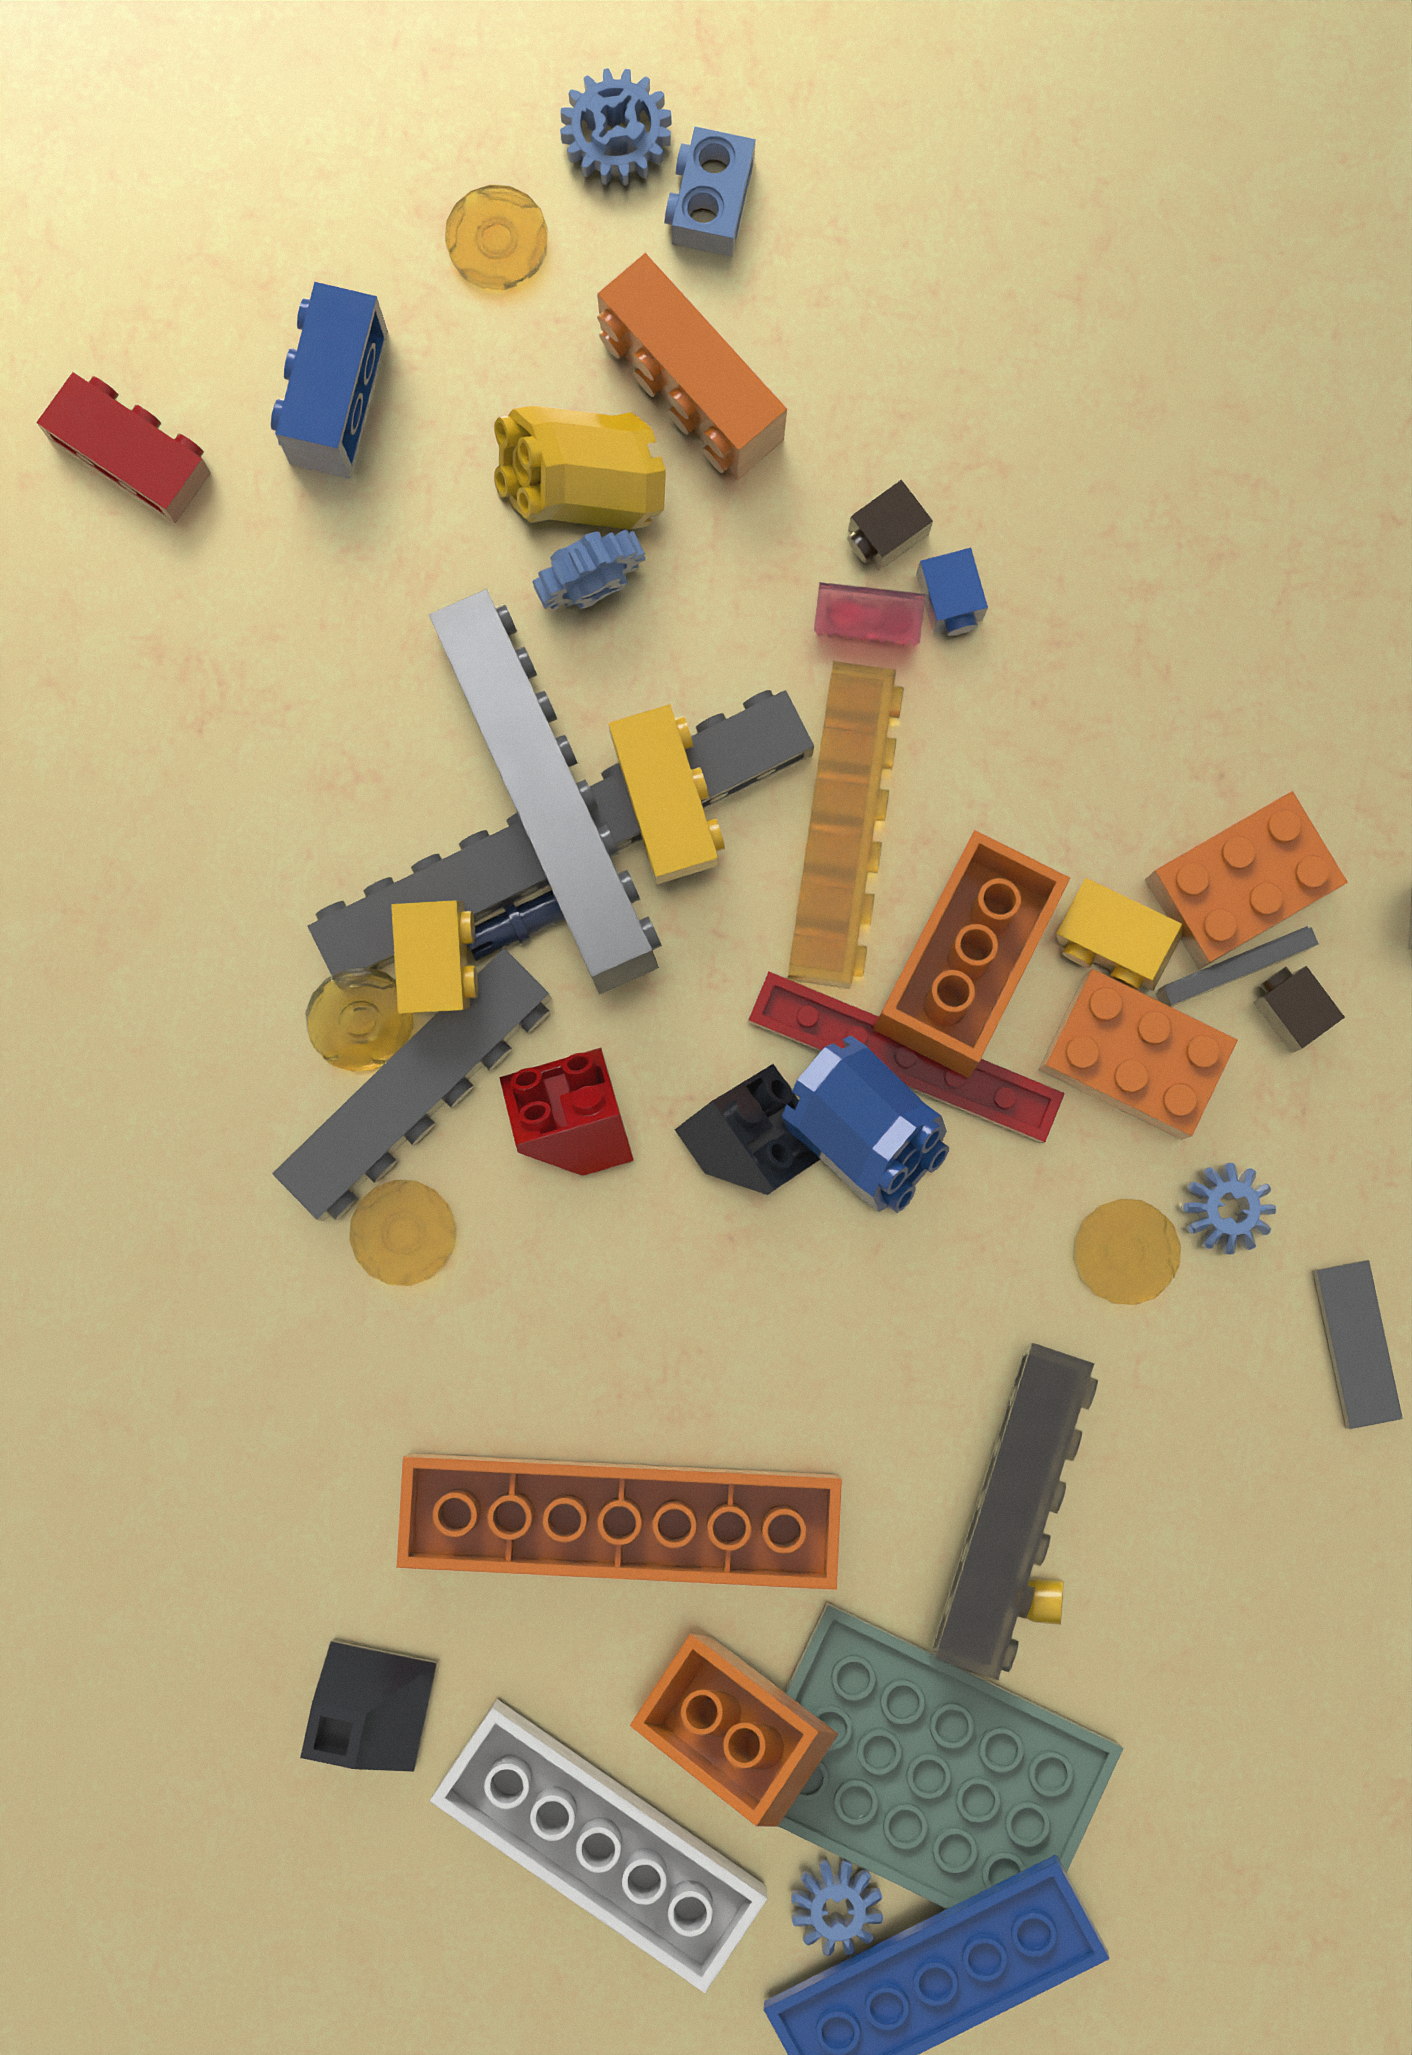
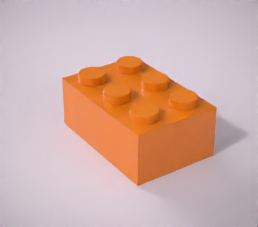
[1145,791,1348,969]
[1038,969,1238,1140]
[629,1633,838,1827]

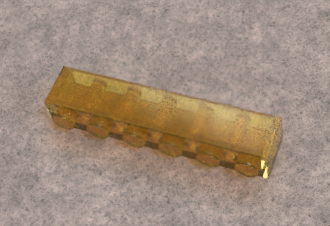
[787,661,904,989]

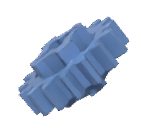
[560,68,672,185]
[532,530,646,610]

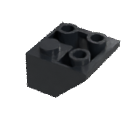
[674,1064,821,1195]
[300,1640,438,1772]

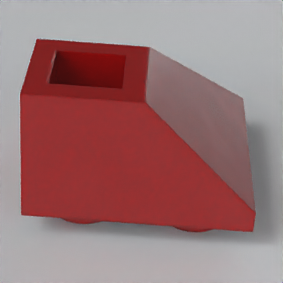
[499,1047,634,1176]

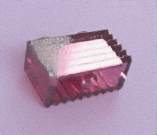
[814,582,926,647]

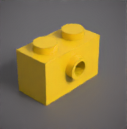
[1056,877,1183,991]
[391,900,478,1014]

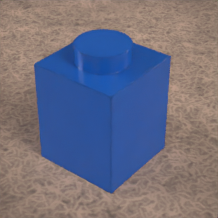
[916,547,988,636]

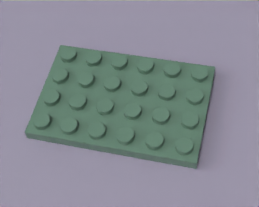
[778,1603,1124,1909]

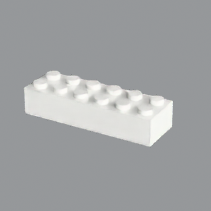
[430,1699,768,1993]

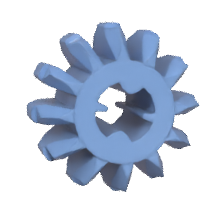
[1182,1163,1276,1255]
[791,1859,883,1956]

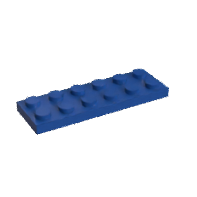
[763,1854,1110,2055]

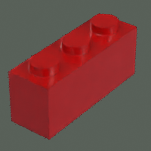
[36,372,211,523]

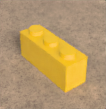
[608,704,725,885]

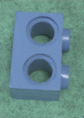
[664,126,756,257]

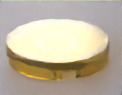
[445,184,548,290]
[305,967,413,1072]
[349,1180,457,1286]
[1073,1199,1181,1305]

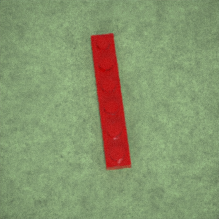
[748,971,1065,1143]

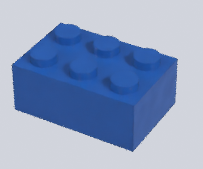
[271,282,388,479]

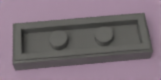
[1156,926,1319,1007]
[1313,1260,1403,1429]

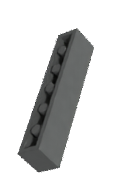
[272,948,552,1221]

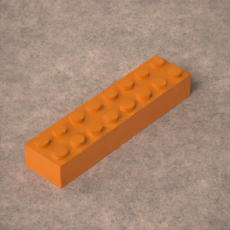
[396,1453,842,1590]

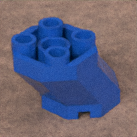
[782,1036,949,1213]

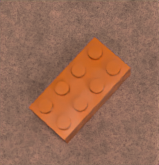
[597,253,787,481]
[873,830,1070,1078]

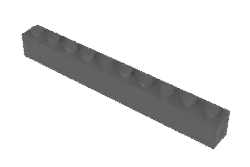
[307,690,814,989]

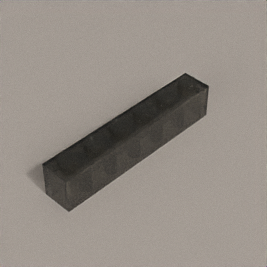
[929,1343,1098,1680]

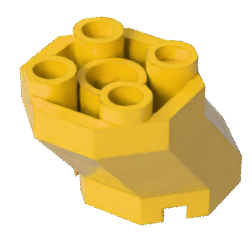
[494,406,666,530]

